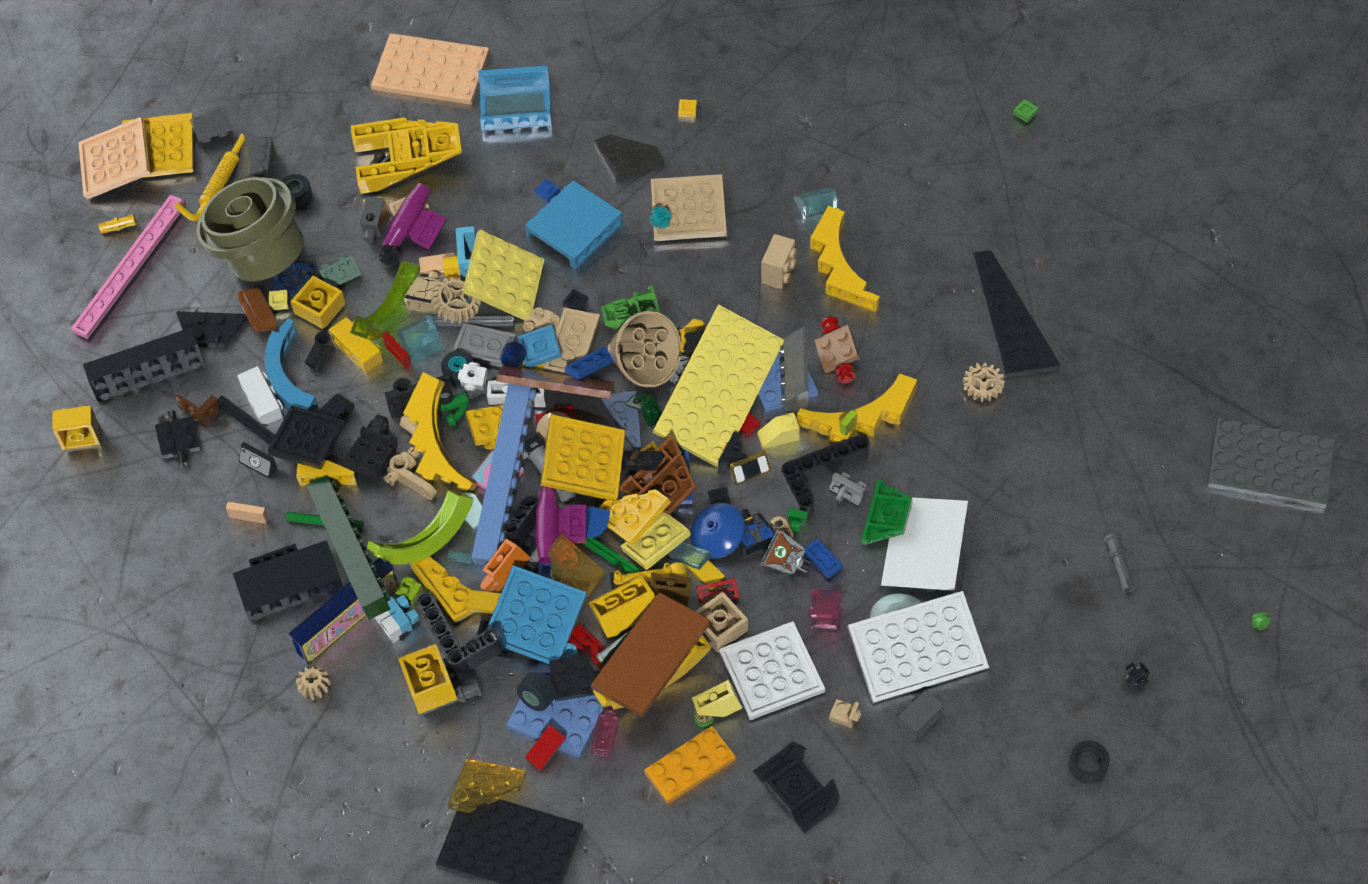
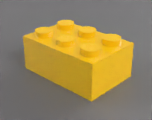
[588,576,655,638]
[398,644,457,714]

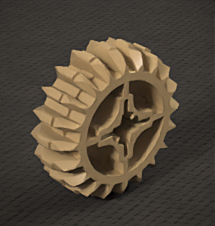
[431,276,481,324]

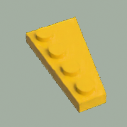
[411,556,475,624]

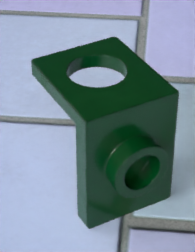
[626,392,662,427]

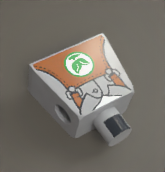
[759,531,811,575]

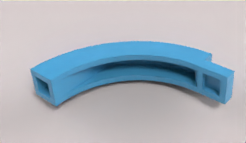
[265,318,318,412]

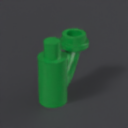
[438,392,469,426]

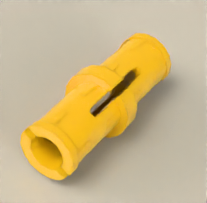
[98,214,137,234]

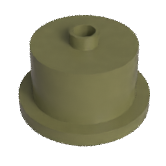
[196,177,304,281]

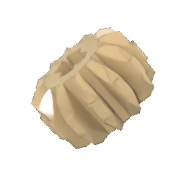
[296,664,331,701]

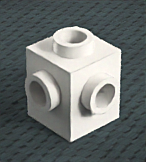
[458,362,488,391]

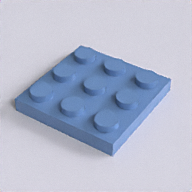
[757,353,818,412]

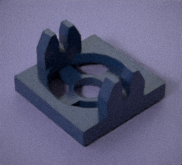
[273,262,317,296]

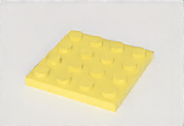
[462,229,544,320]

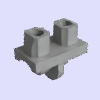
[829,472,866,506]

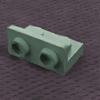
[318,255,362,288]

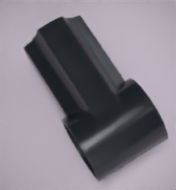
[304,331,334,370]

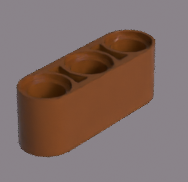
[238,288,276,333]

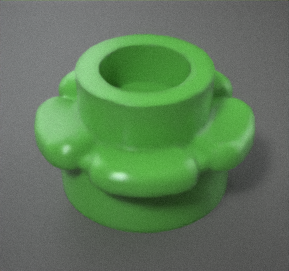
[1251,612,1271,630]

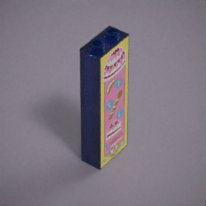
[288,558,398,664]

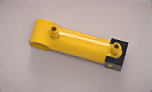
[609,563,688,590]

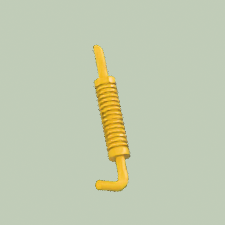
[174,133,245,222]

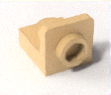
[829,699,862,728]

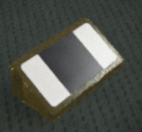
[730,451,770,485]

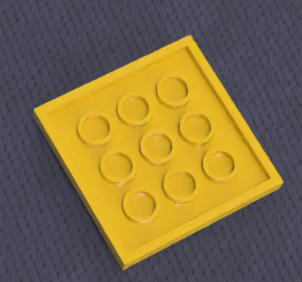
[122,113,194,178]
[540,414,625,501]

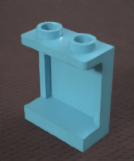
[456,226,476,281]

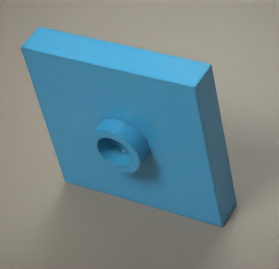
[517,324,562,369]

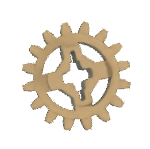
[963,363,1005,402]

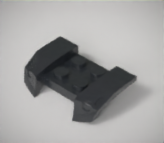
[753,741,840,833]

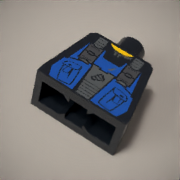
[739,509,775,558]

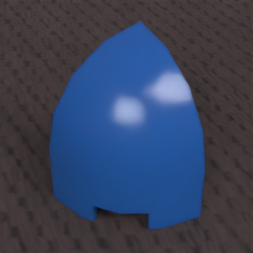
[587,507,610,538]

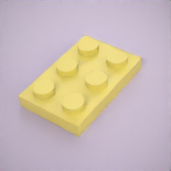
[621,512,691,570]

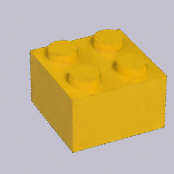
[291,276,346,330]
[52,406,100,450]

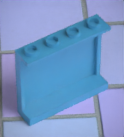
[525,180,623,269]

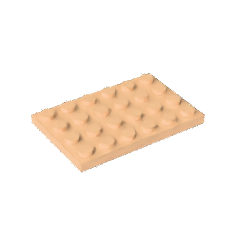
[371,33,489,105]

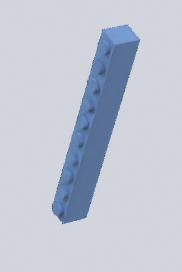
[471,384,536,565]

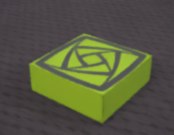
[840,410,857,437]

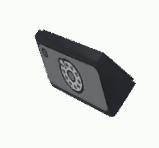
[239,442,277,478]

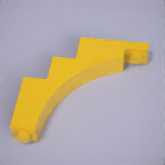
[810,206,880,312]

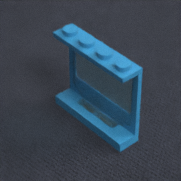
[478,65,551,131]

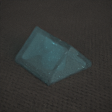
[793,187,837,219]
[396,314,445,364]

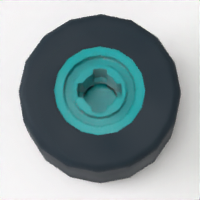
[441,350,474,387]

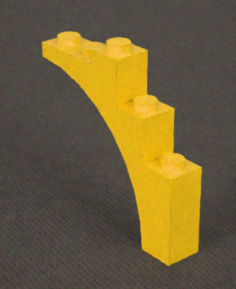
[403,372,477,492]
[797,374,917,444]

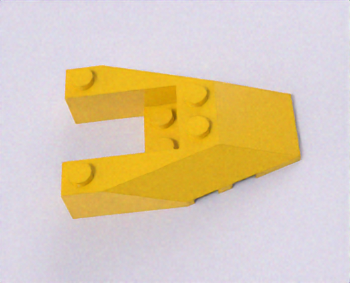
[351,118,462,194]

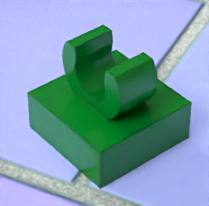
[787,508,809,532]

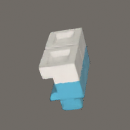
[375,595,419,643]

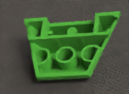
[601,285,661,329]

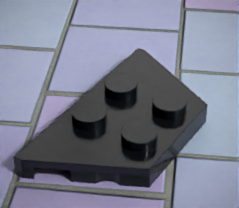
[176,311,248,348]

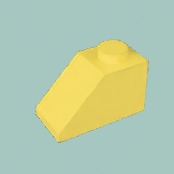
[757,412,799,449]
[692,680,742,717]

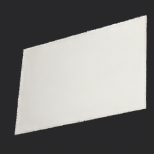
[881,497,968,591]

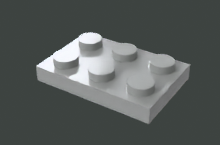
[452,323,517,367]

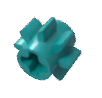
[649,206,672,229]

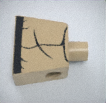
[404,271,443,315]

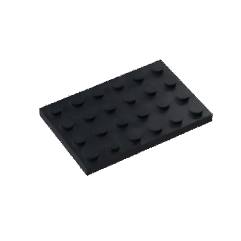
[436,789,583,884]

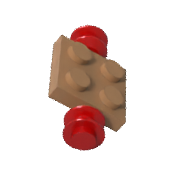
[814,316,860,384]

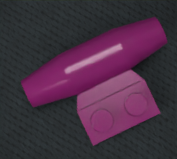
[382,183,447,251]
[535,487,587,564]

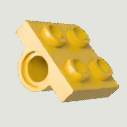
[466,405,503,450]

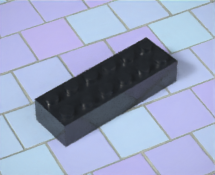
[83,327,205,402]

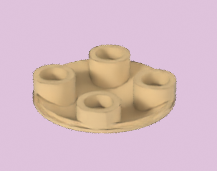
[523,308,560,334]

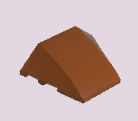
[619,434,697,515]

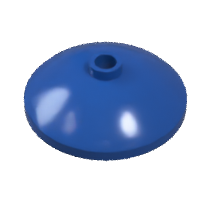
[690,503,746,559]

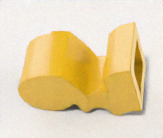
[443,255,461,281]

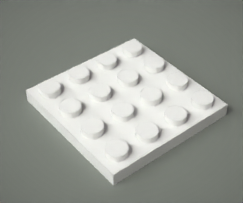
[719,621,825,720]

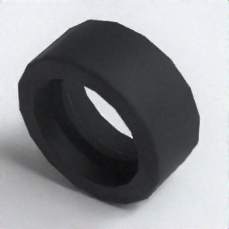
[1069,740,1110,783]

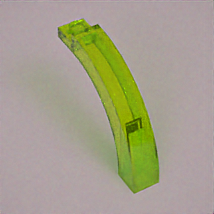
[350,260,420,341]

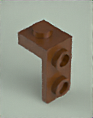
[175,393,221,424]

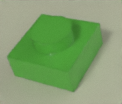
[1013,99,1038,123]

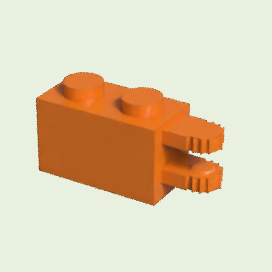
[480,539,530,593]

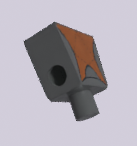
[360,196,390,243]

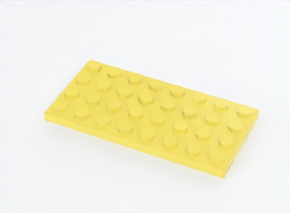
[652,304,784,467]

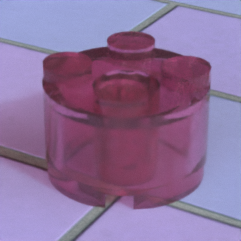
[808,589,842,631]

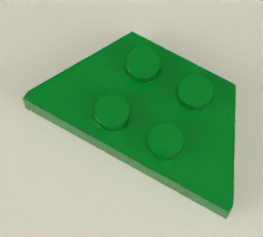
[861,479,913,545]

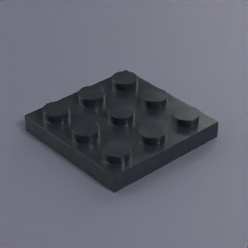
[267,406,344,470]

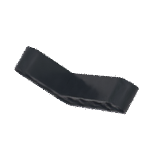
[781,435,870,517]
[417,593,506,675]

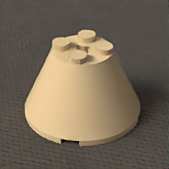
[608,311,681,387]

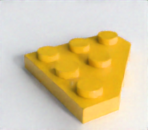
[599,489,671,546]

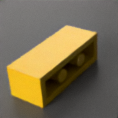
[329,317,383,374]

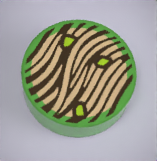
[694,710,714,728]

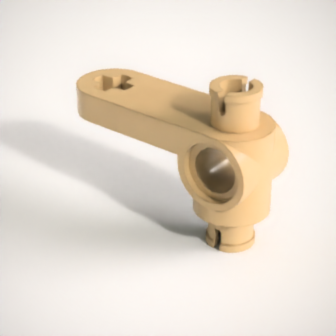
[384,447,437,500]

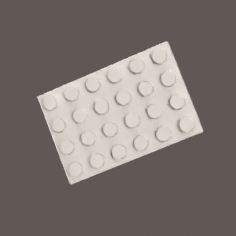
[847,591,989,703]

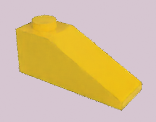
[296,460,357,486]

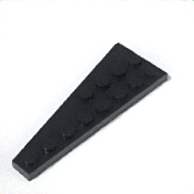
[973,250,1060,378]

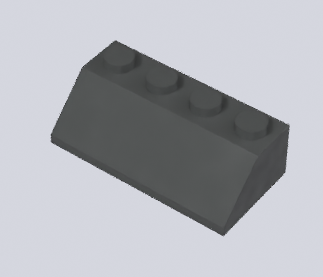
[236,137,275,181]
[780,327,809,412]

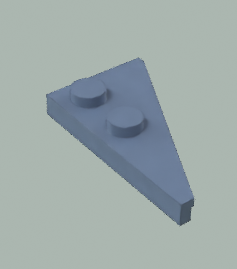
[601,391,641,451]

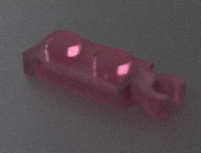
[590,706,619,758]

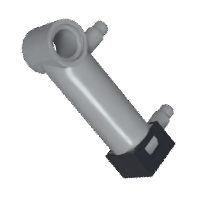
[520,434,576,503]

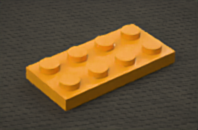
[644,726,736,804]

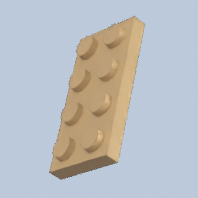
[544,308,600,375]

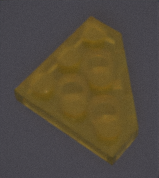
[548,534,606,600]
[448,758,526,813]

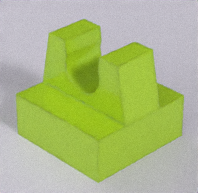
[395,577,422,604]

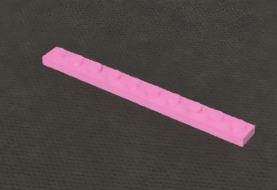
[71,195,187,339]

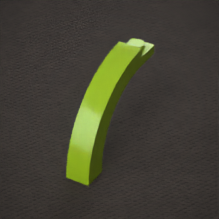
[367,491,474,565]

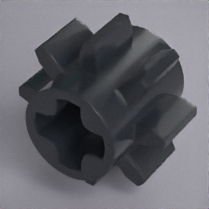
[378,245,401,269]
[1124,662,1150,687]

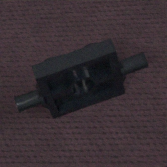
[155,410,200,467]
[548,654,602,702]

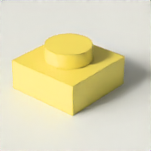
[269,290,289,311]

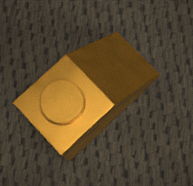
[651,573,691,607]

